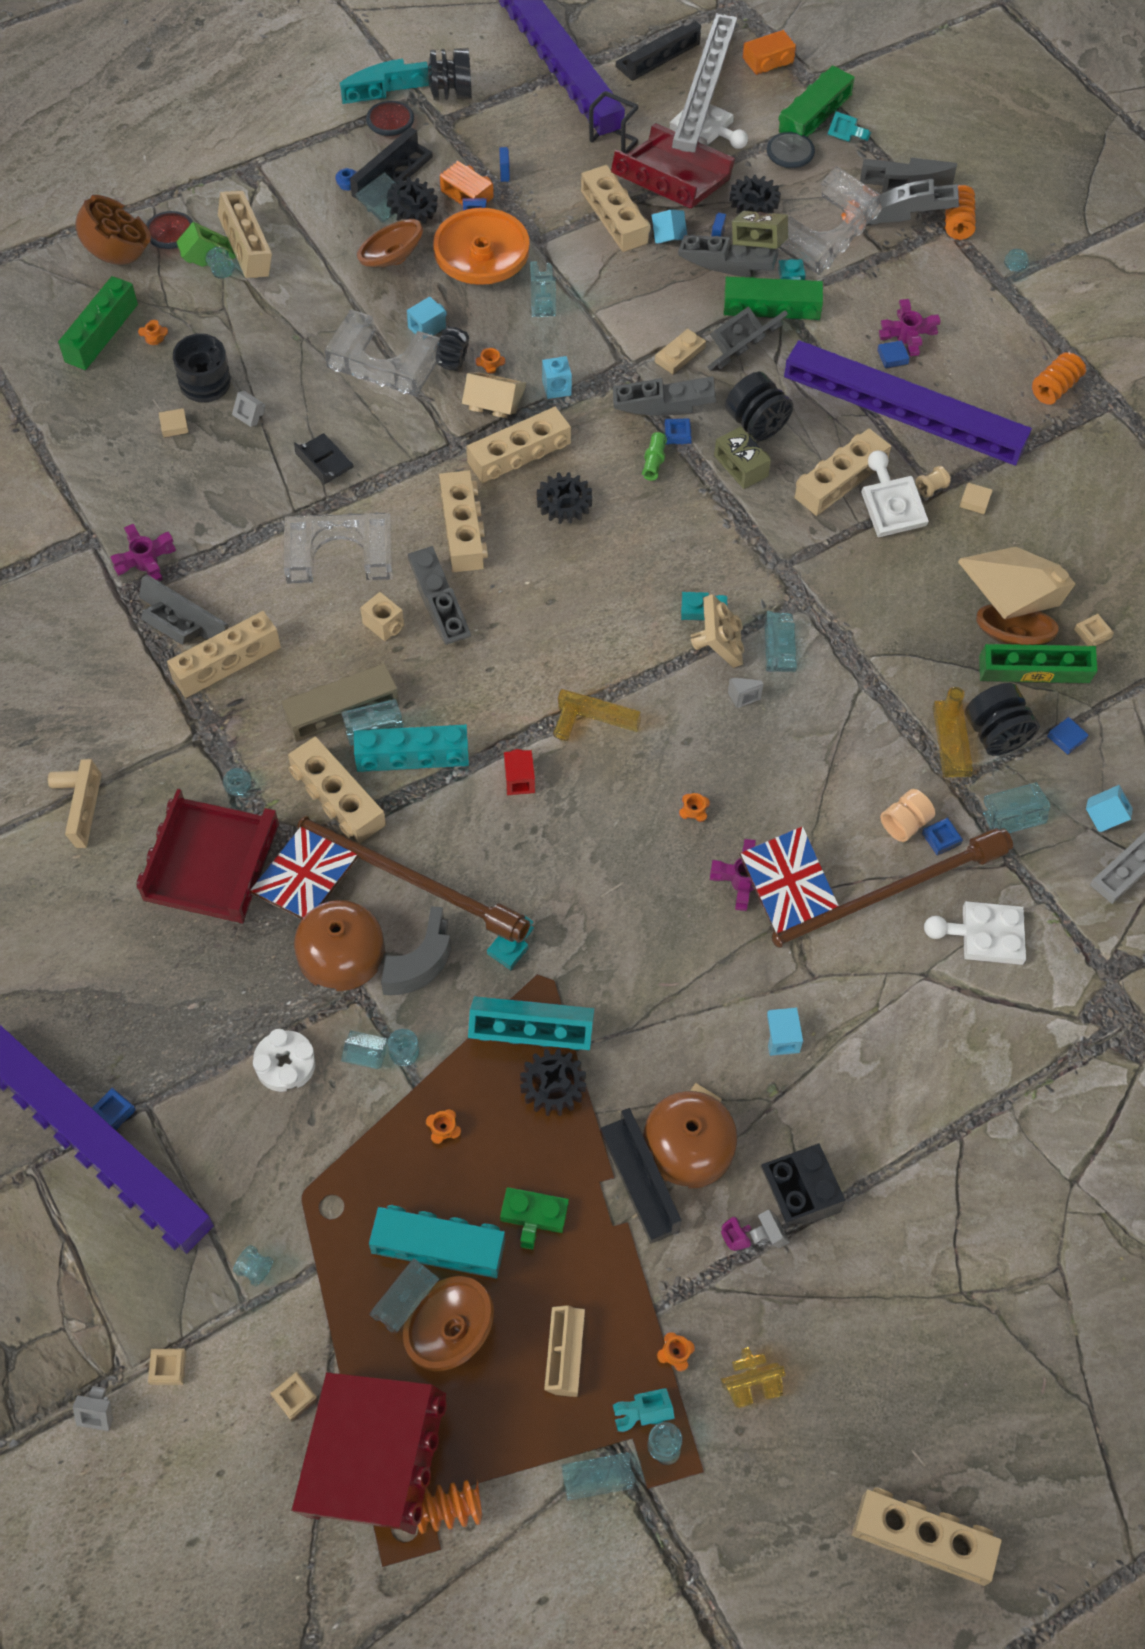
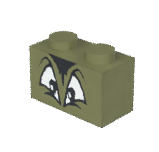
[732,211,788,249]
[714,426,771,489]

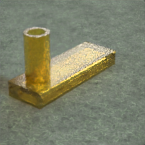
[933,687,973,777]
[553,689,641,741]

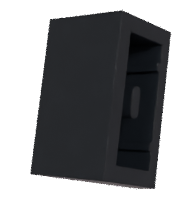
[761,1143,846,1224]

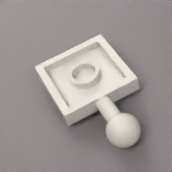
[670,104,748,149]
[861,450,929,537]
[924,901,1026,965]

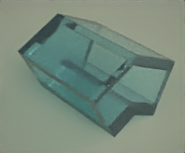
[341,1030,387,1069]

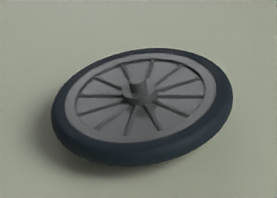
[766,132,815,168]

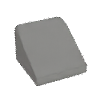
[728,678,764,708]

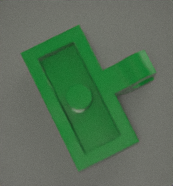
[500,1187,569,1250]

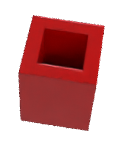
[504,749,535,796]

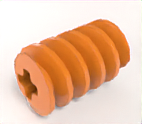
[945,185,976,240]
[1032,352,1086,405]
[417,1479,482,1534]

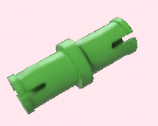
[642,432,667,481]

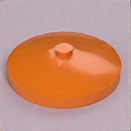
[433,208,530,285]

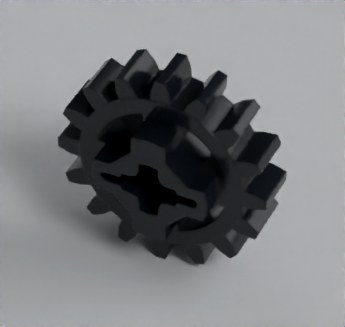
[729,174,781,214]
[386,177,438,224]
[537,472,592,524]
[520,1048,586,1116]

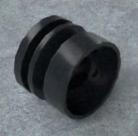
[428,48,472,100]
[172,333,231,402]
[725,371,794,441]
[964,683,1040,756]

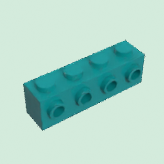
[354,724,469,772]
[468,996,595,1050]
[369,1205,505,1278]

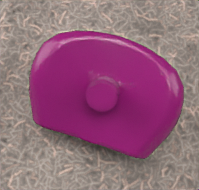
[721,1217,752,1251]

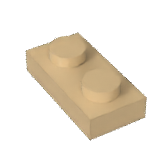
[655,328,706,375]

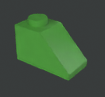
[177,222,236,267]

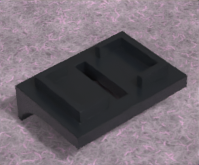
[294,433,354,485]

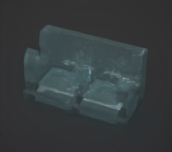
[530,261,556,317]
[764,611,797,672]
[341,699,404,746]
[983,782,1051,833]
[369,1258,439,1332]
[561,1452,635,1501]

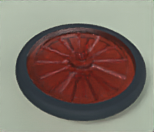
[366,101,414,136]
[146,211,193,249]

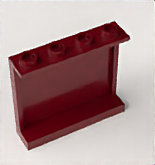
[611,123,735,209]
[136,789,279,924]
[291,1372,447,1535]

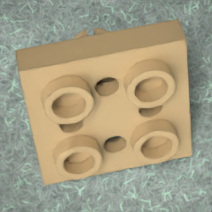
[691,594,744,668]

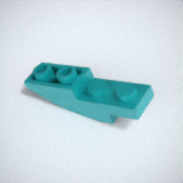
[340,58,429,104]

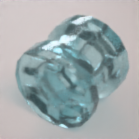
[205,247,235,279]
[387,1028,419,1066]
[233,1245,273,1287]
[648,1422,682,1462]

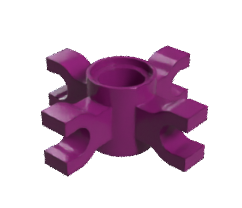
[878,299,941,356]
[110,524,176,581]
[709,839,756,911]

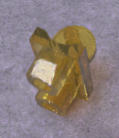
[720,1347,786,1408]

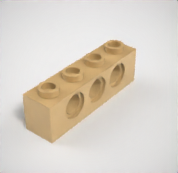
[581,165,651,252]
[218,191,272,278]
[467,406,571,483]
[795,428,891,516]
[439,470,488,573]
[167,611,281,698]
[288,736,386,844]
[851,1488,1002,1586]

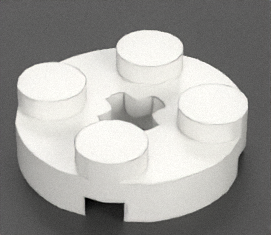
[253,1029,315,1092]

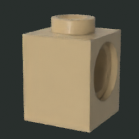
[360,592,404,641]

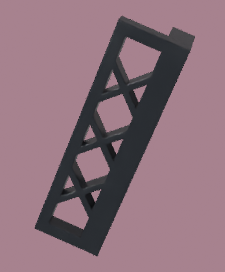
[615,21,701,81]
[350,127,433,209]
[600,1108,682,1244]

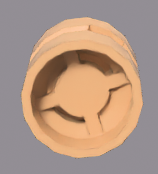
[880,789,935,842]

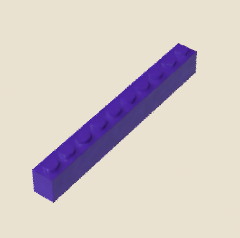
[499,0,625,136]
[784,340,1032,466]
[0,1025,214,1254]

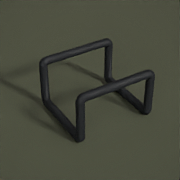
[589,91,638,154]

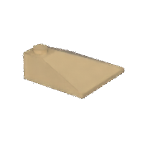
[958,547,1076,619]

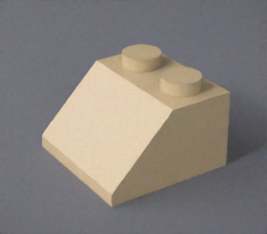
[462,372,526,418]

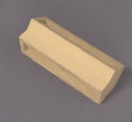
[544,1305,585,1397]

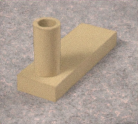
[48,759,102,848]

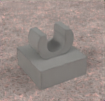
[232,391,266,427]
[749,1209,790,1248]
[73,1386,113,1431]

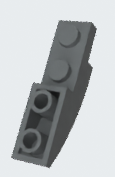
[860,158,957,192]
[863,179,959,225]
[678,235,779,277]
[613,376,716,415]
[408,546,471,645]

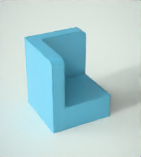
[652,210,687,244]
[1086,785,1133,832]
[767,1008,803,1056]

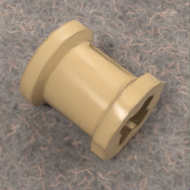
[916,466,951,498]

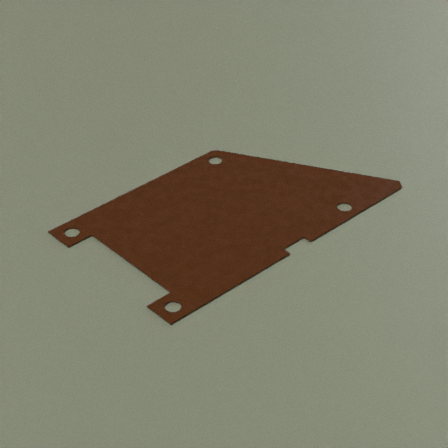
[301,974,704,1568]

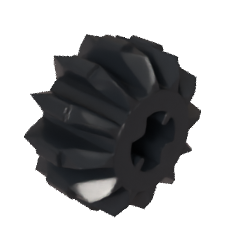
[435,326,470,371]

